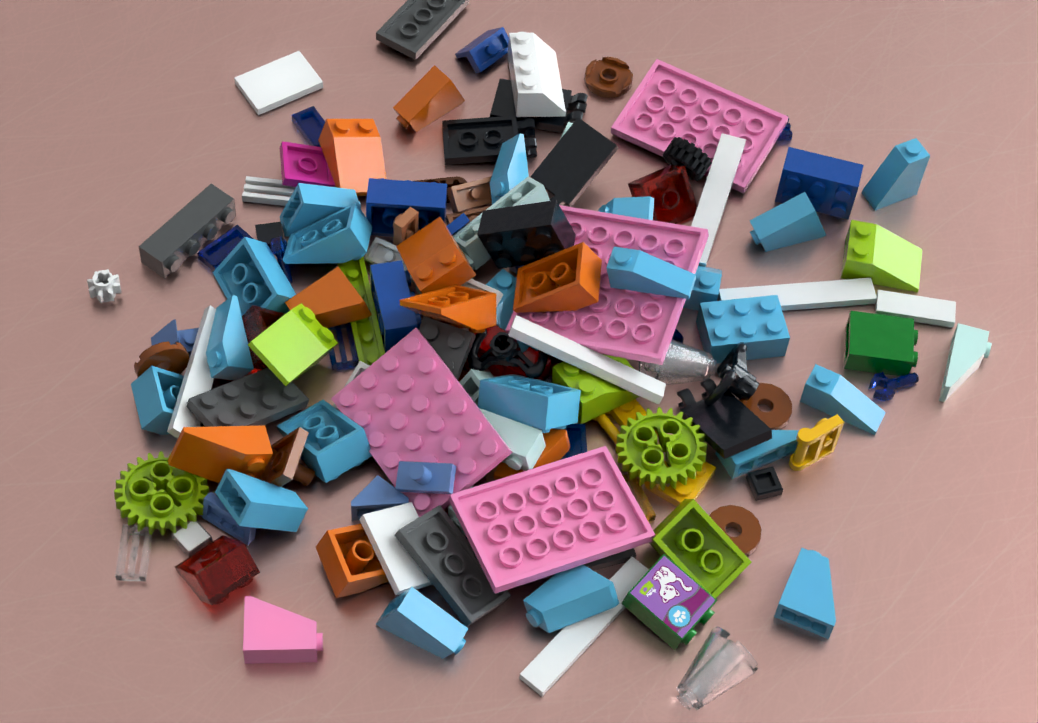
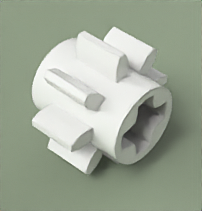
[87,269,122,303]

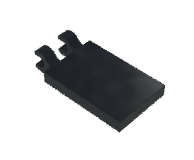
[490,79,588,133]
[442,115,537,165]
[531,118,619,207]
[677,379,772,459]

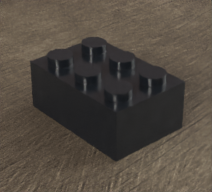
[477,200,576,269]

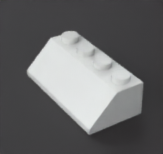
[507,32,566,117]

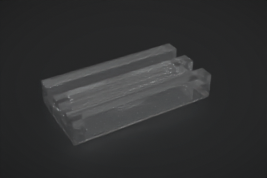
[115,524,152,581]

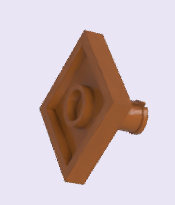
[260,427,315,487]

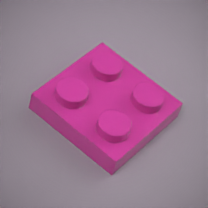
[279,141,335,187]

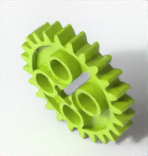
[616,407,707,490]
[114,451,209,535]

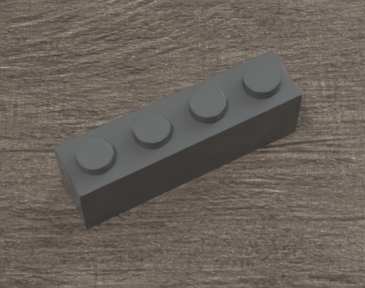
[139,184,236,279]

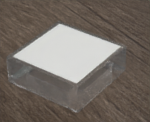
[171,521,213,558]

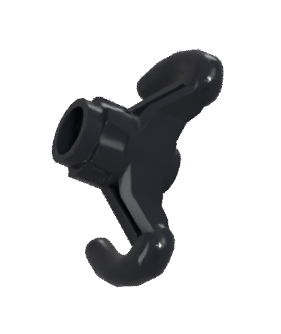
[468,329,549,378]
[704,342,759,406]

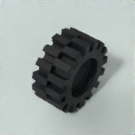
[662,137,712,181]

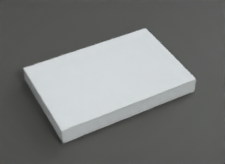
[234,51,323,115]
[359,502,433,595]

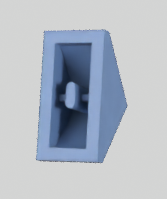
[351,475,409,521]

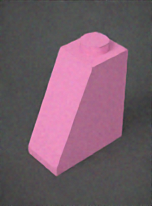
[243,596,323,664]

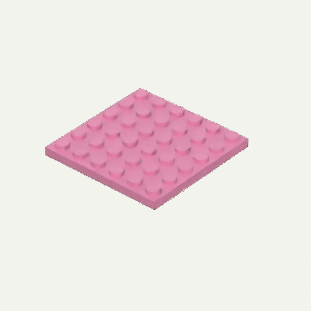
[506,205,709,365]

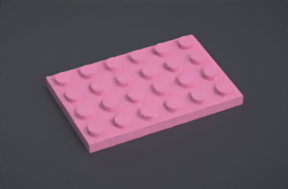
[611,59,788,194]
[331,328,513,517]
[449,446,655,594]

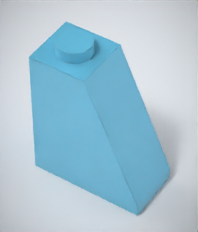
[862,138,930,211]
[279,183,361,237]
[750,192,826,252]
[215,469,308,532]
[774,548,836,639]
[523,565,619,633]
[376,587,469,659]

